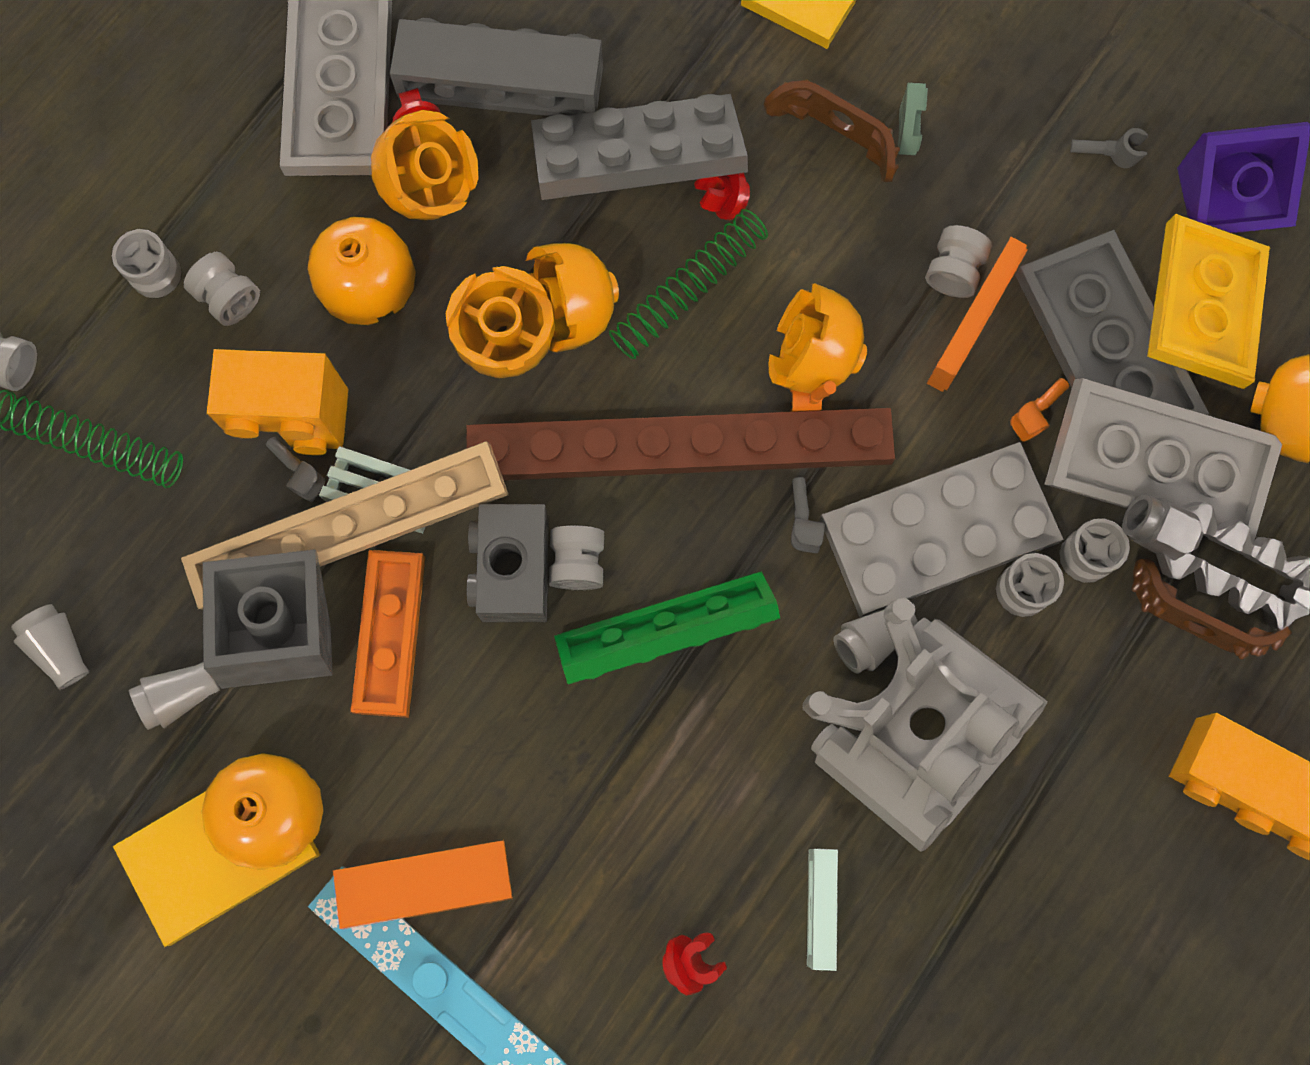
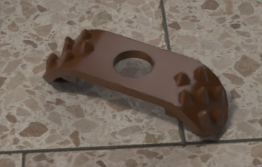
[763,79,900,182]
[1131,558,1293,660]

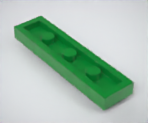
[554,571,780,685]

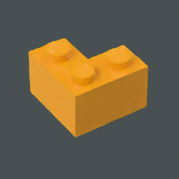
[207,349,349,455]

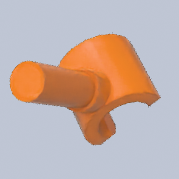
[1010,378,1069,442]
[790,381,836,412]

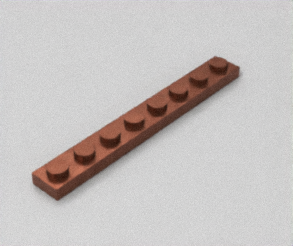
[466,408,895,480]

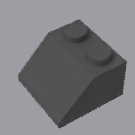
[203,549,333,689]

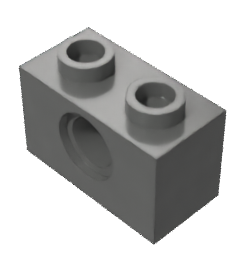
[467,504,549,622]

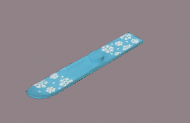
[308,866,567,1065]

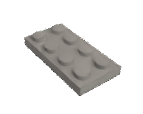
[280,0,392,176]
[1044,378,1282,543]
[820,442,1064,618]

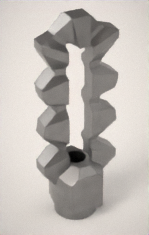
[1122,494,1310,629]

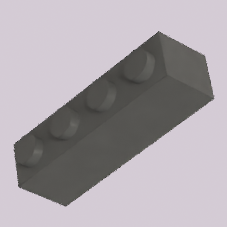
[390,18,603,116]

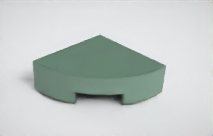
[898,83,928,155]

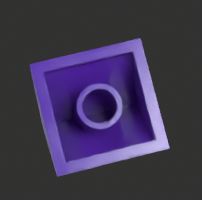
[1177,122,1310,233]

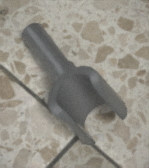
[1070,128,1148,168]
[266,437,325,502]
[791,477,825,553]

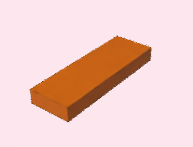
[927,237,1028,392]
[351,550,425,718]
[333,840,513,930]

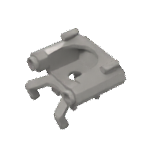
[803,598,1048,852]

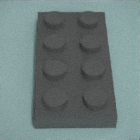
[531,94,748,200]
[1015,230,1209,415]

